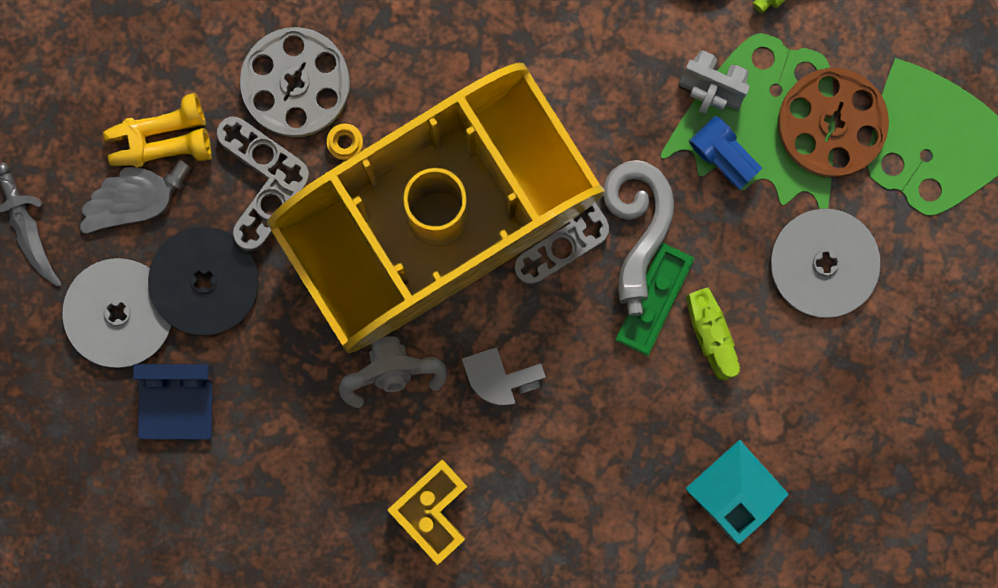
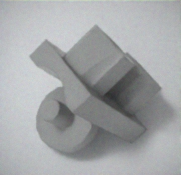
[678,50,750,114]

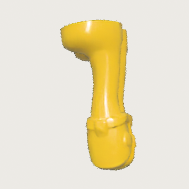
[103,93,212,168]

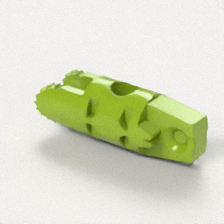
[686,288,741,381]

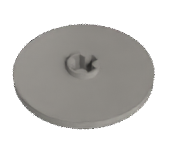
[771,209,880,318]
[62,258,172,368]

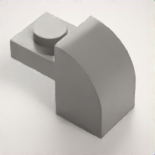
[462,347,546,406]

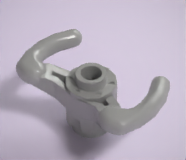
[339,337,448,408]

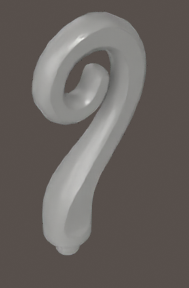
[603,160,674,316]

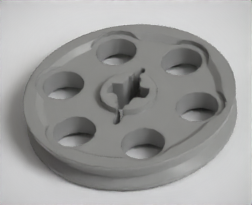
[240,27,350,137]

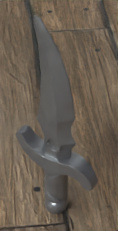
[0,162,61,286]

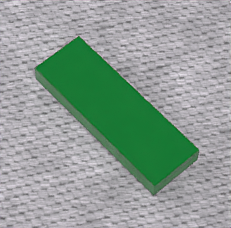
[615,242,695,357]

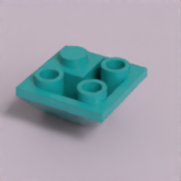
[685,440,789,545]

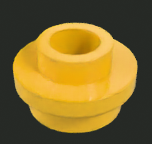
[327,124,363,160]

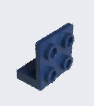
[133,364,213,439]

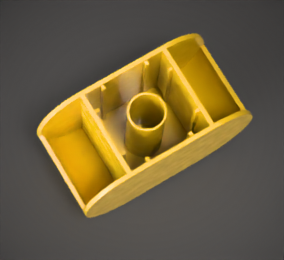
[267,63,605,353]

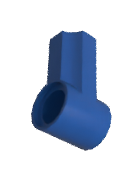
[689,116,762,191]

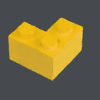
[388,459,468,565]

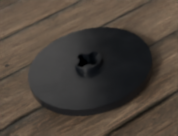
[148,227,259,336]

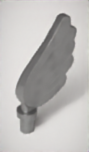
[80,160,191,235]

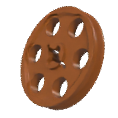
[778,68,889,178]

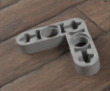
[217,117,309,252]
[515,202,609,285]

